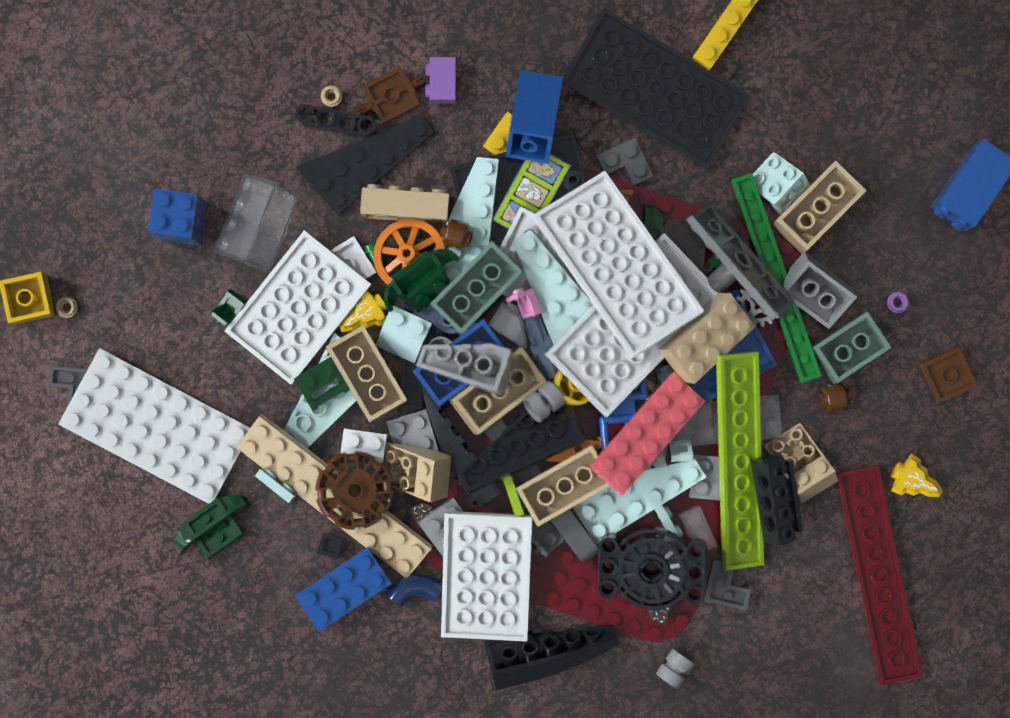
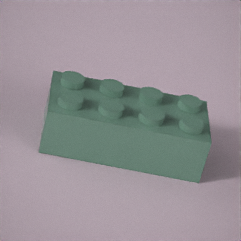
[430,241,523,335]

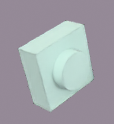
[669,439,693,462]

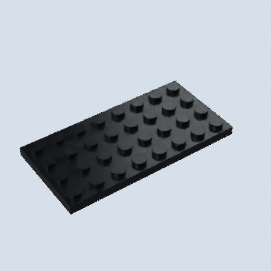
[562,8,750,169]

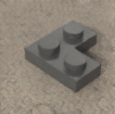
[596,138,653,185]
[48,365,88,407]
[704,559,751,611]

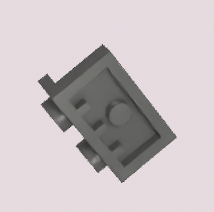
[528,513,565,557]

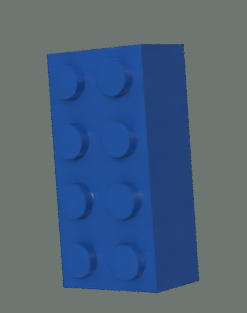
[413,319,504,406]
[295,547,392,632]

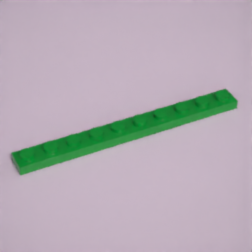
[731,173,822,383]

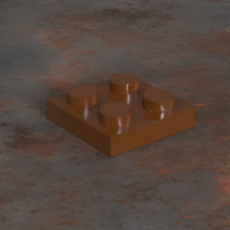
[919,347,978,404]

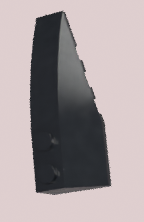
[422,387,501,507]
[484,626,619,691]

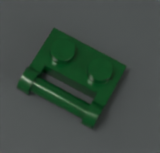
[293,357,350,412]

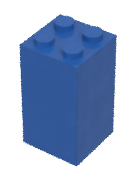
[506,70,563,164]
[930,138,1010,231]
[147,188,209,246]

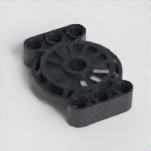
[598,527,708,610]

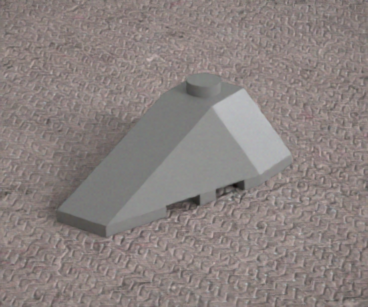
[416,344,512,396]

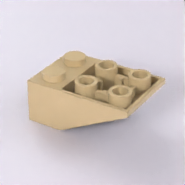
[764,423,838,504]
[384,442,452,502]

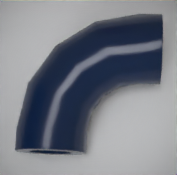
[386,575,443,607]

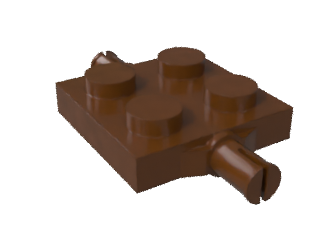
[357,66,425,125]

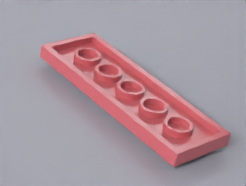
[589,372,705,496]

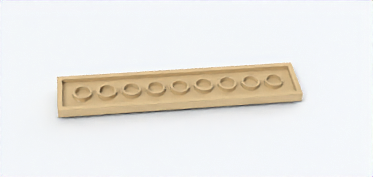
[236,414,433,577]

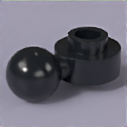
[563,170,586,192]

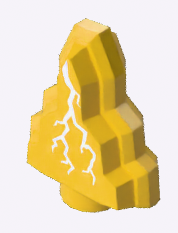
[338,290,387,332]
[891,453,943,497]

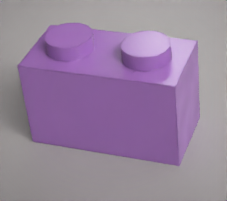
[425,57,456,103]

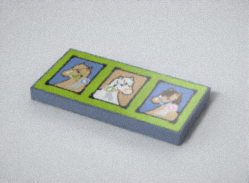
[492,154,571,229]

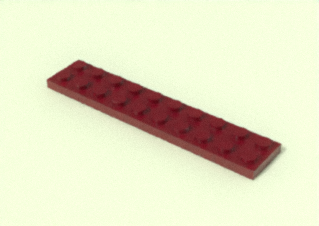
[836,465,923,685]

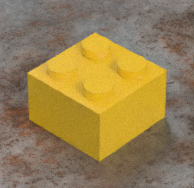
[0,272,56,325]

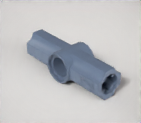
[522,314,559,380]

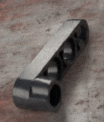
[295,104,377,138]

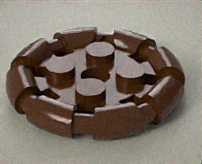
[315,451,394,530]

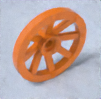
[373,219,446,285]

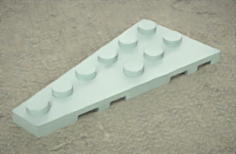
[434,157,499,283]
[513,229,593,345]
[284,332,357,449]
[573,458,706,545]

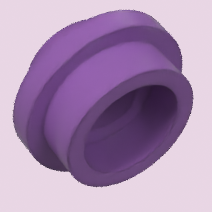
[887,292,909,313]

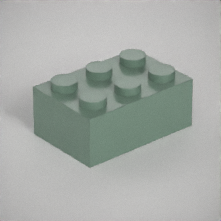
[812,311,891,384]

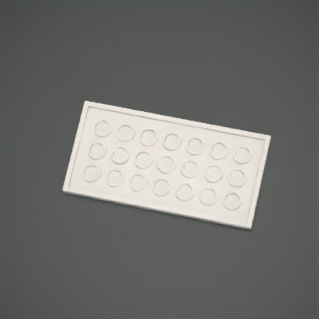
[533,171,704,359]
[545,233,719,417]
[59,348,250,504]

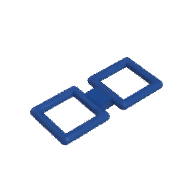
[599,376,656,464]

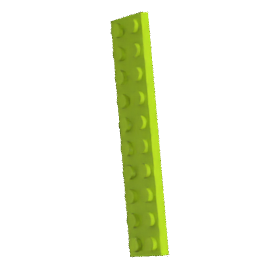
[716,351,764,571]

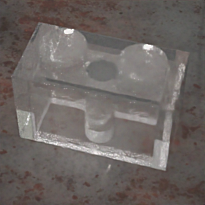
[678,505,717,554]

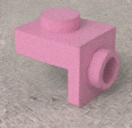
[505,287,542,319]

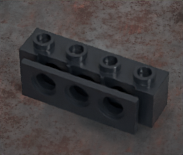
[751,454,803,546]

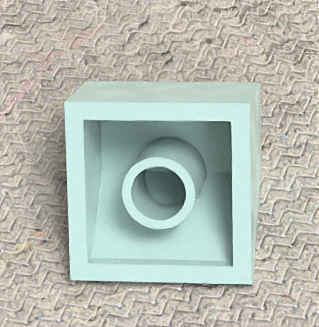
[376,306,433,363]

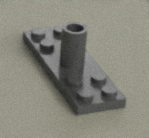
[687,203,795,320]

